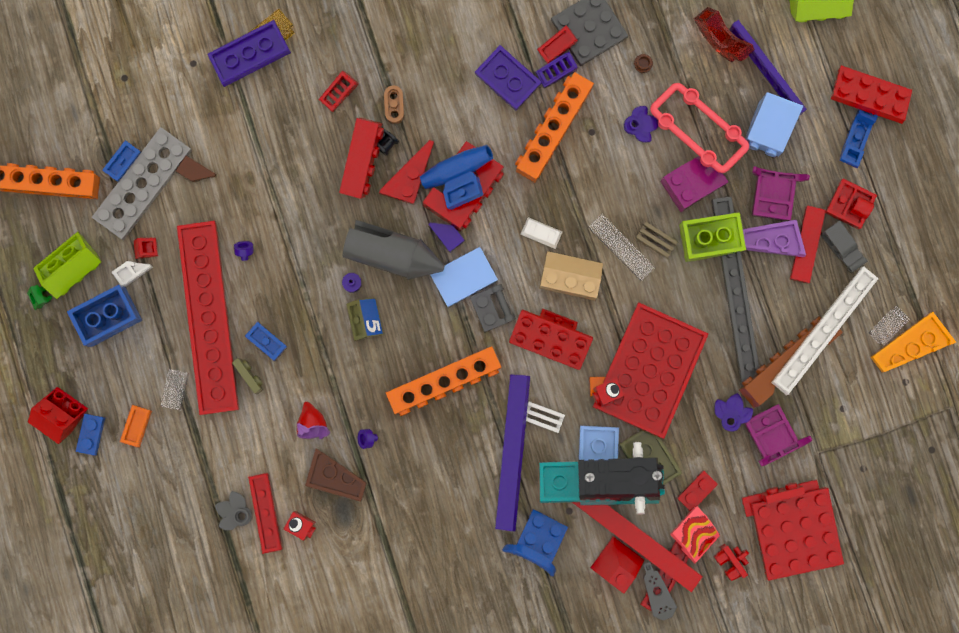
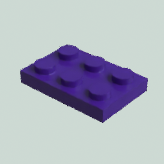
[475,45,542,111]

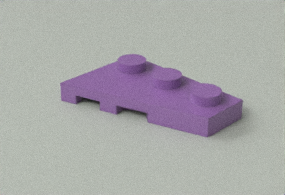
[743,220,806,257]

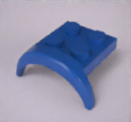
[502,509,568,577]

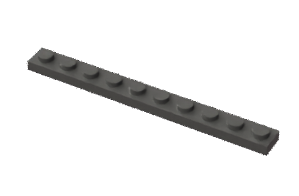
[711,197,759,387]

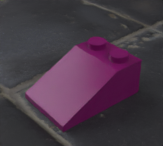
[660,156,728,213]

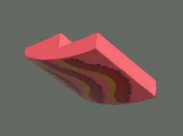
[670,506,720,563]

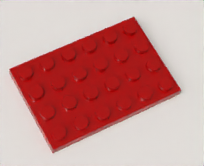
[592,302,708,439]

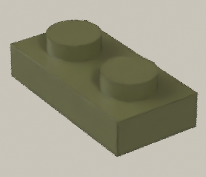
[232,358,264,394]

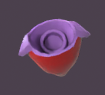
[297,402,330,439]

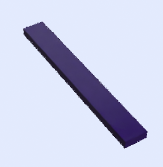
[495,374,530,531]

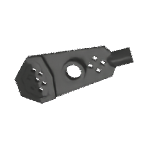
[643,562,677,620]

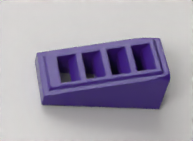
[535,52,578,88]

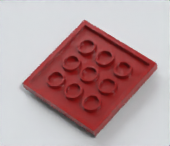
[751,487,844,581]

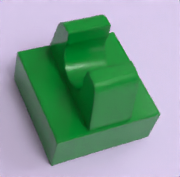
[27,285,52,310]

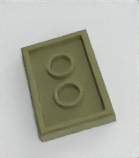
[618,430,682,485]

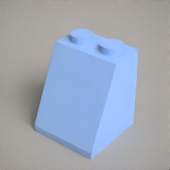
[745,92,803,157]

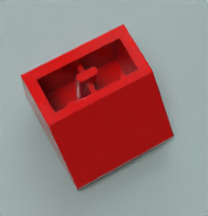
[28,387,88,444]

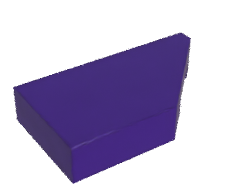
[428,222,465,252]

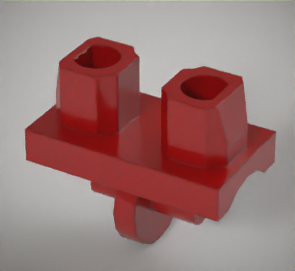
[714,544,749,581]

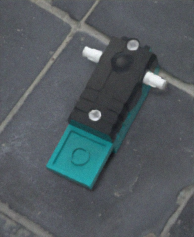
[539,442,665,515]

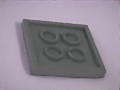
[551,0,628,67]

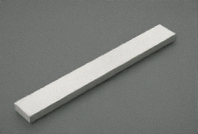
[771,266,878,395]

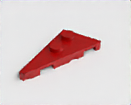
[379,140,434,205]

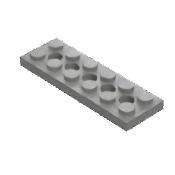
[92,127,192,241]

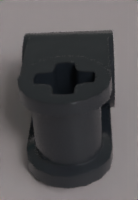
[377,127,399,156]

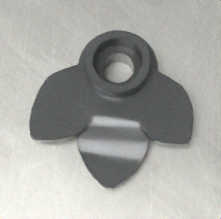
[215,491,252,530]

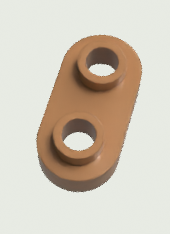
[384,85,404,124]

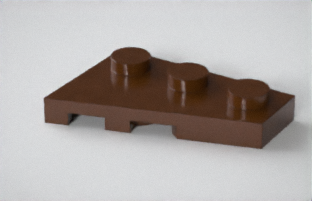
[305,448,367,502]

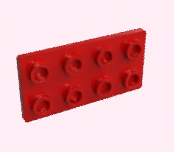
[509,308,593,370]

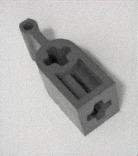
[820,221,868,273]

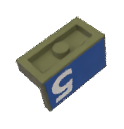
[346,298,384,341]

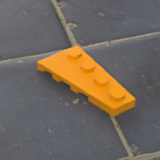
[870,312,957,372]

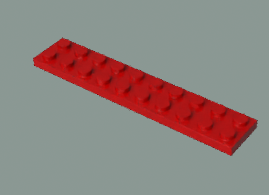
[177,221,239,415]

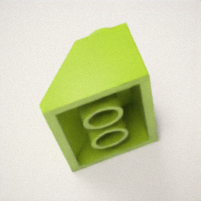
[789,0,854,22]
[33,232,101,299]

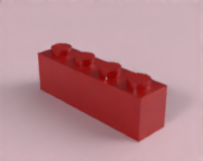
[339,118,384,199]

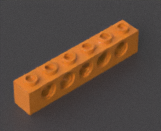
[515,72,594,183]
[0,163,100,200]
[386,346,501,416]

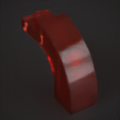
[694,7,755,62]

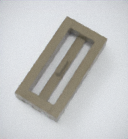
[635,222,678,258]

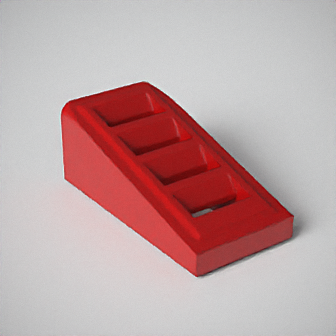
[318,71,359,112]

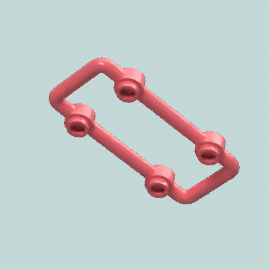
[650,83,749,173]

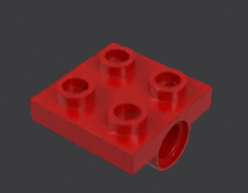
[825,178,877,230]

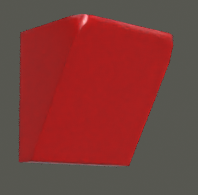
[134,237,158,259]

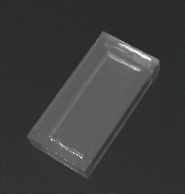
[869,306,910,346]
[160,369,189,411]

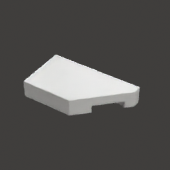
[112,261,153,287]

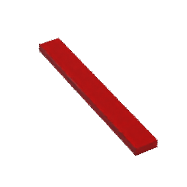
[572,502,703,593]

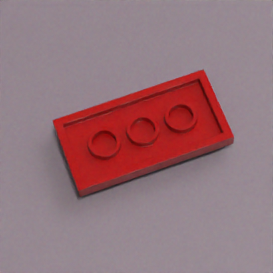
[831,65,912,124]

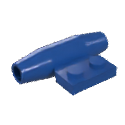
[420,145,493,210]

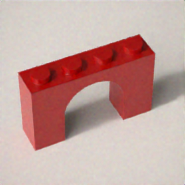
[423,141,504,231]

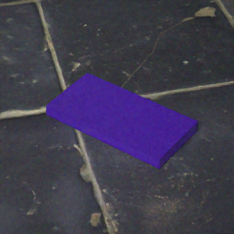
[207,20,291,87]

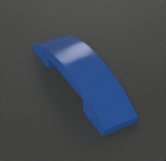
[840,109,878,168]

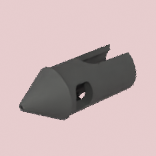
[343,220,445,280]

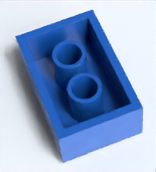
[67,284,143,347]

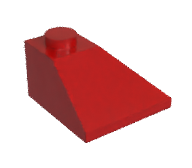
[590,537,644,594]

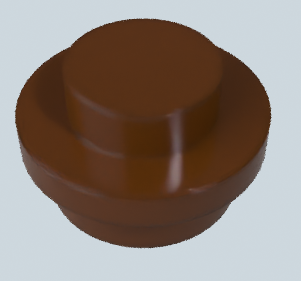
[634,54,653,73]

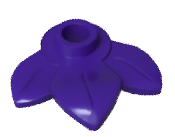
[624,106,659,143]
[715,393,753,432]

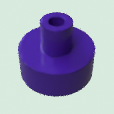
[234,241,254,261]
[342,273,362,293]
[357,429,378,449]

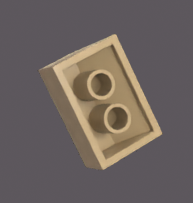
[539,251,603,301]

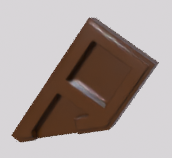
[176,156,216,182]

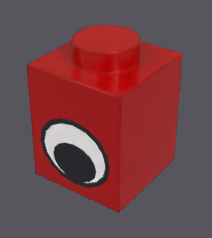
[592,378,625,406]
[283,511,316,541]

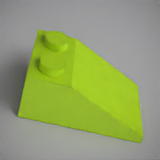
[679,212,746,262]

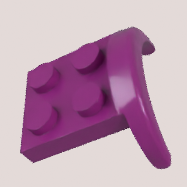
[752,166,810,221]
[744,404,812,466]

